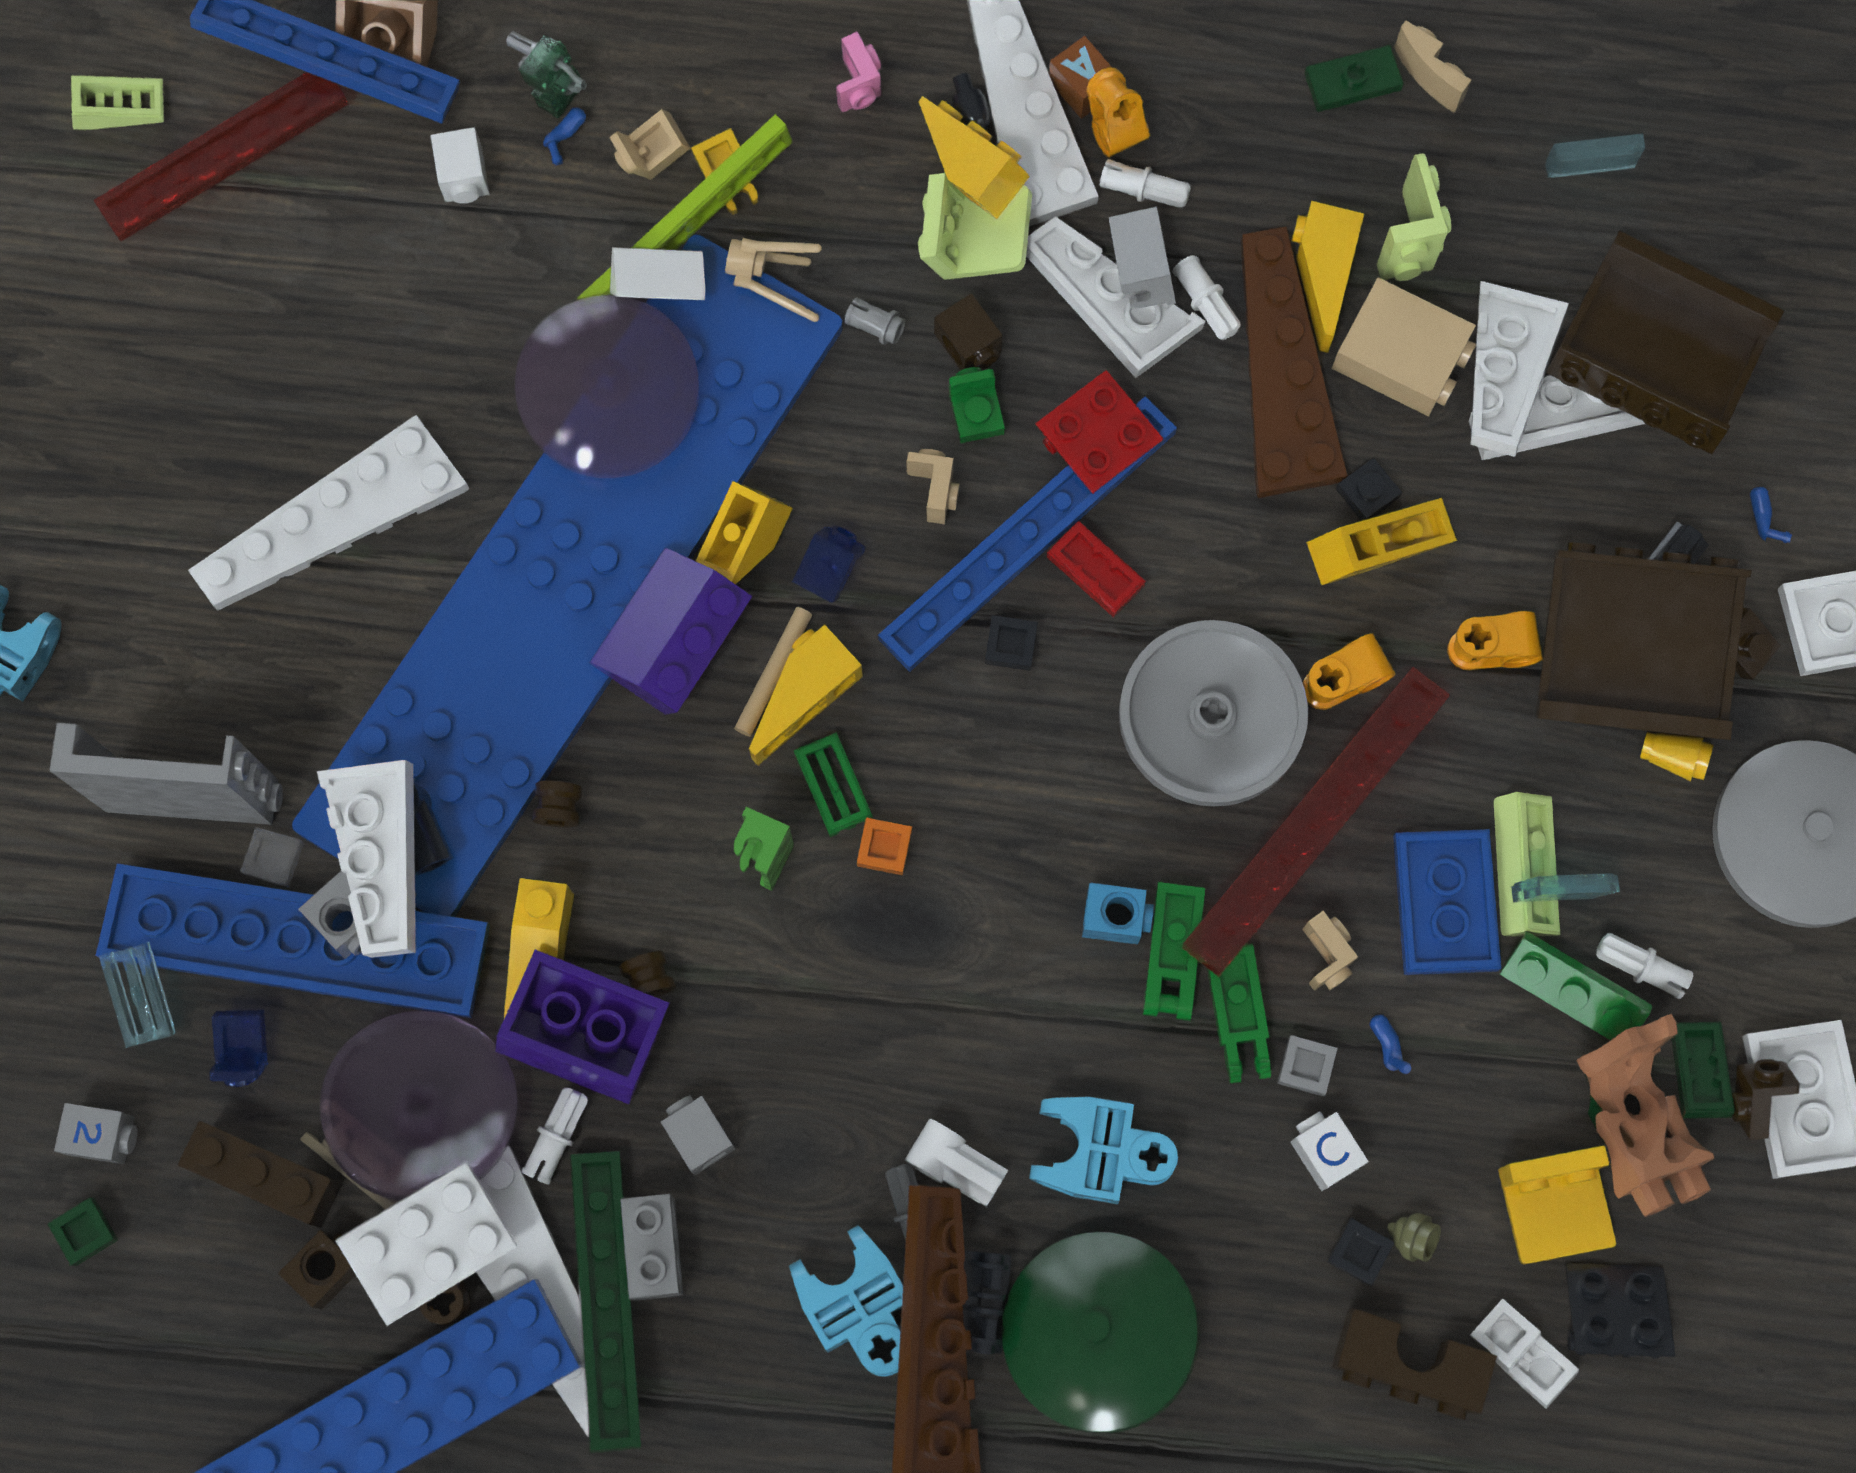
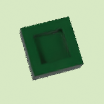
[48,1198,118,1266]

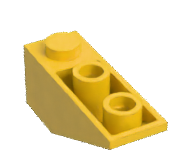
[919,96,1030,219]

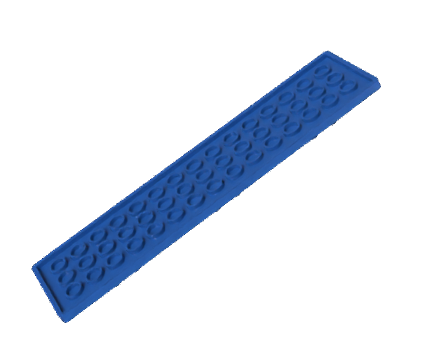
[292,235,843,917]

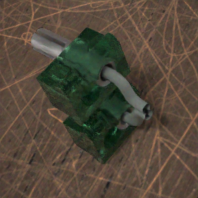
[506,31,587,119]

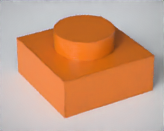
[857,818,912,875]

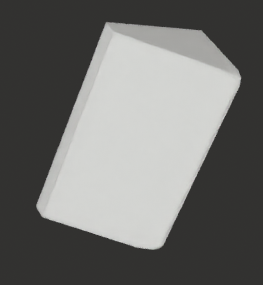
[610,247,705,300]

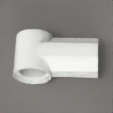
[904,1119,1008,1207]

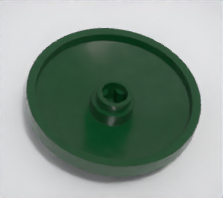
[1002,1232,1200,1434]

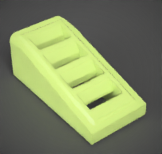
[71,75,164,130]

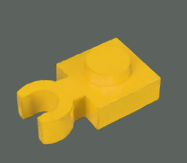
[691,128,758,215]

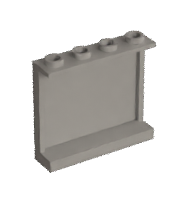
[50,723,283,825]

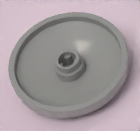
[1119,620,1308,806]
[1712,740,1856,928]

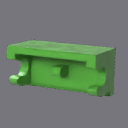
[734,807,794,891]

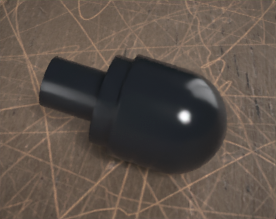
[952,73,991,130]

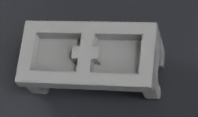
[1108,207,1176,308]

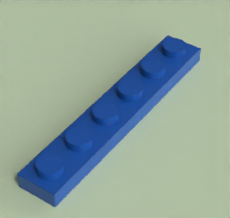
[190,0,459,124]

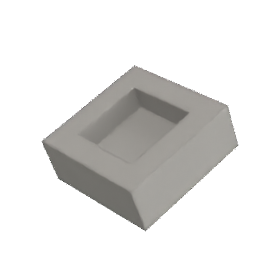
[1277,1035,1337,1096]

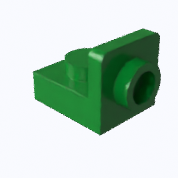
[949,367,1005,444]

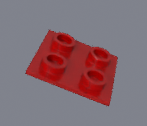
[1035,370,1164,494]

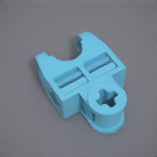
[0,585,61,702]
[1029,1097,1178,1204]
[789,1225,903,1377]

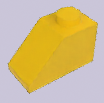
[696,481,793,584]

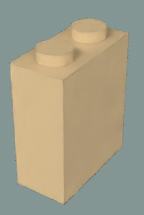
[1332,277,1476,417]

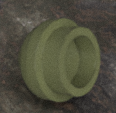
[1387,1212,1441,1262]

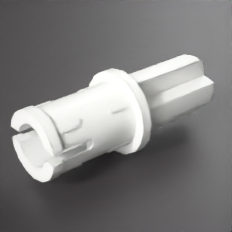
[1100,159,1190,208]
[1173,255,1241,340]
[1596,933,1693,999]
[521,1087,588,1185]

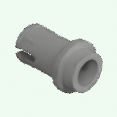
[845,297,905,345]

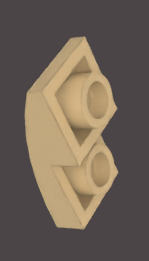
[1394,21,1471,113]

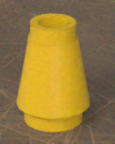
[1640,731,1714,782]

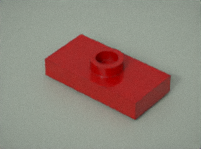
[1047,521,1146,618]

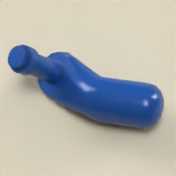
[543,107,586,166]
[1750,487,1792,543]
[1369,1014,1411,1074]

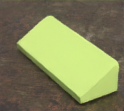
[1494,792,1560,936]

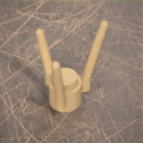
[725,238,822,322]

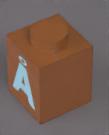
[1049,36,1111,119]

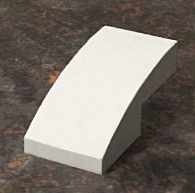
[1470,1299,1579,1409]

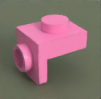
[836,32,881,112]

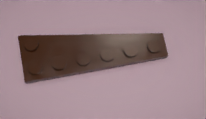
[1241,226,1347,498]
[892,1185,981,1473]

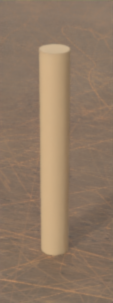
[734,607,813,737]

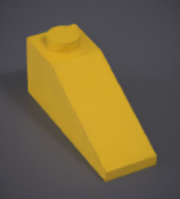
[1292,201,1364,353]
[1307,498,1457,585]
[749,625,863,766]
[504,878,574,1018]

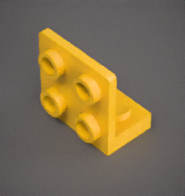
[1498,1145,1616,1264]

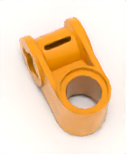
[1087,67,1149,157]
[1447,611,1543,670]
[1303,633,1396,710]

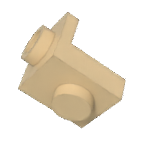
[610,109,691,180]
[907,449,960,524]
[1302,911,1358,991]

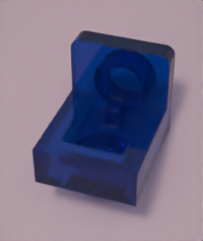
[792,526,866,603]
[209,1010,268,1087]

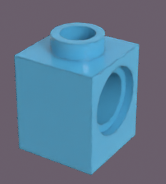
[1082,883,1154,944]

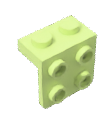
[1377,153,1451,281]
[918,173,1032,280]

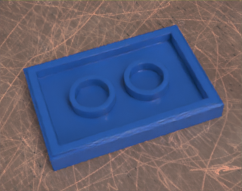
[1393,829,1501,975]

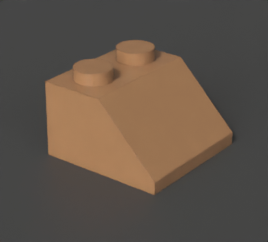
[336,0,438,67]

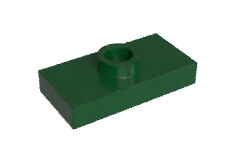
[1304,45,1403,112]
[1671,1022,1735,1119]

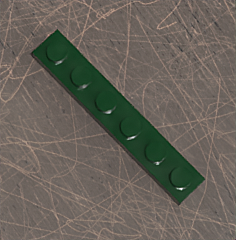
[570,1151,641,1453]

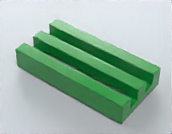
[794,733,873,837]

